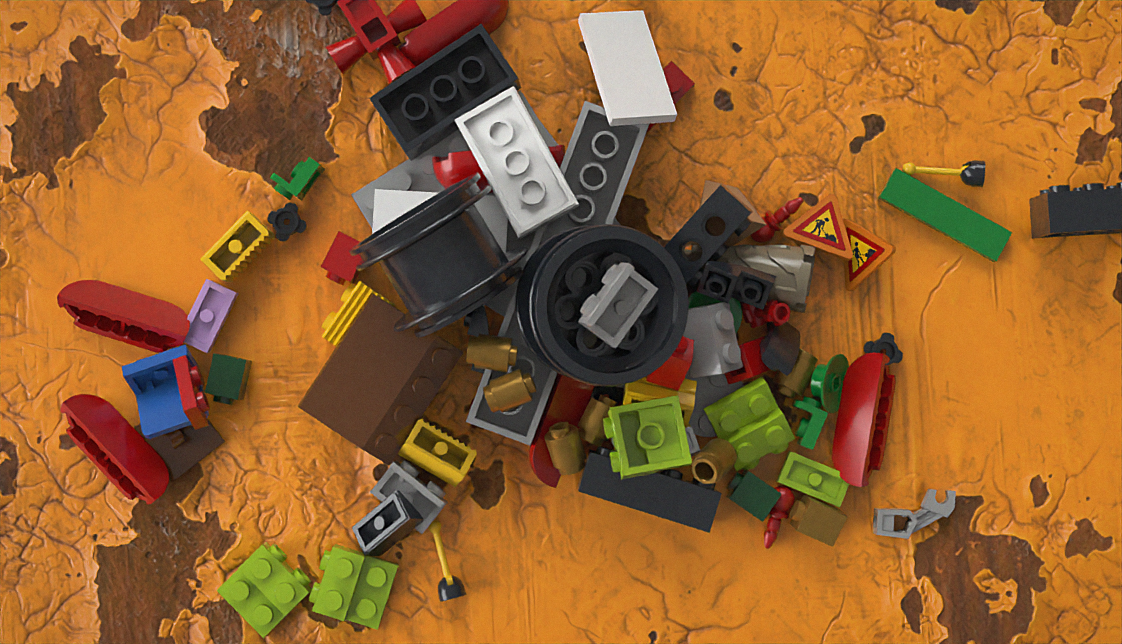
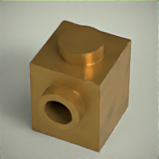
[790,494,847,547]

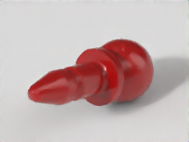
[750,197,803,243]
[764,486,795,549]

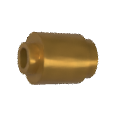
[466,334,518,372]
[772,349,818,399]
[483,369,537,413]
[577,394,619,447]
[544,422,586,475]
[692,438,737,484]

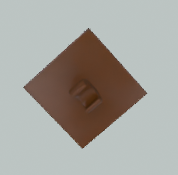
[134,418,225,482]

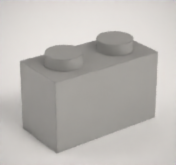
[683,302,743,378]

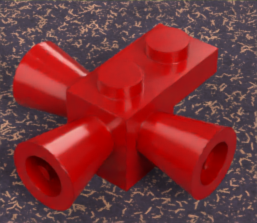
[325,0,427,85]

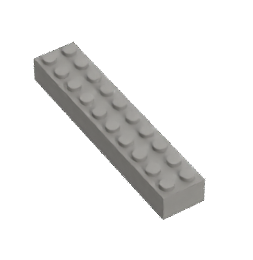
[466,101,649,445]

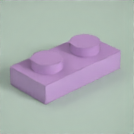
[184,279,239,353]

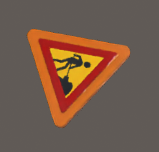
[782,194,853,261]
[843,219,896,291]

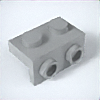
[578,263,658,348]
[370,460,448,534]

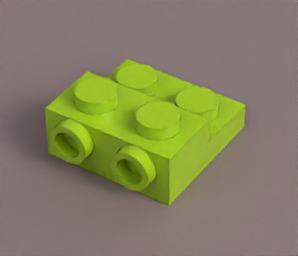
[703,376,795,471]
[603,395,692,480]
[216,542,312,638]
[309,544,399,630]

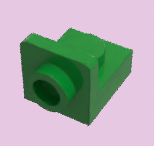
[270,157,325,201]
[791,396,828,450]

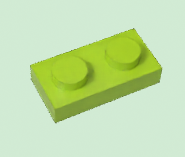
[776,451,849,508]

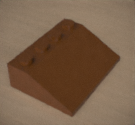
[298,293,463,466]

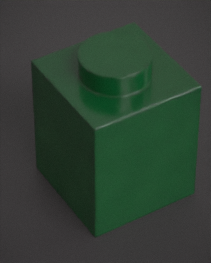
[205,353,252,405]
[726,470,782,522]

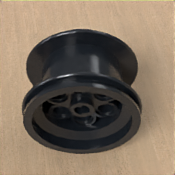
[349,173,528,338]
[515,224,689,386]

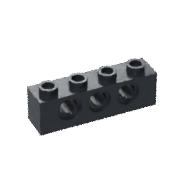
[664,184,753,287]

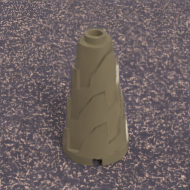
[685,244,816,313]

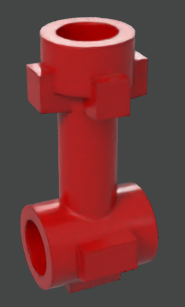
[741,299,791,328]

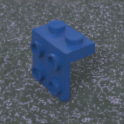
[122,344,209,439]

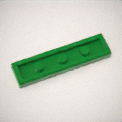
[878,168,1012,262]

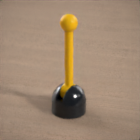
[903,160,985,187]
[428,520,466,602]

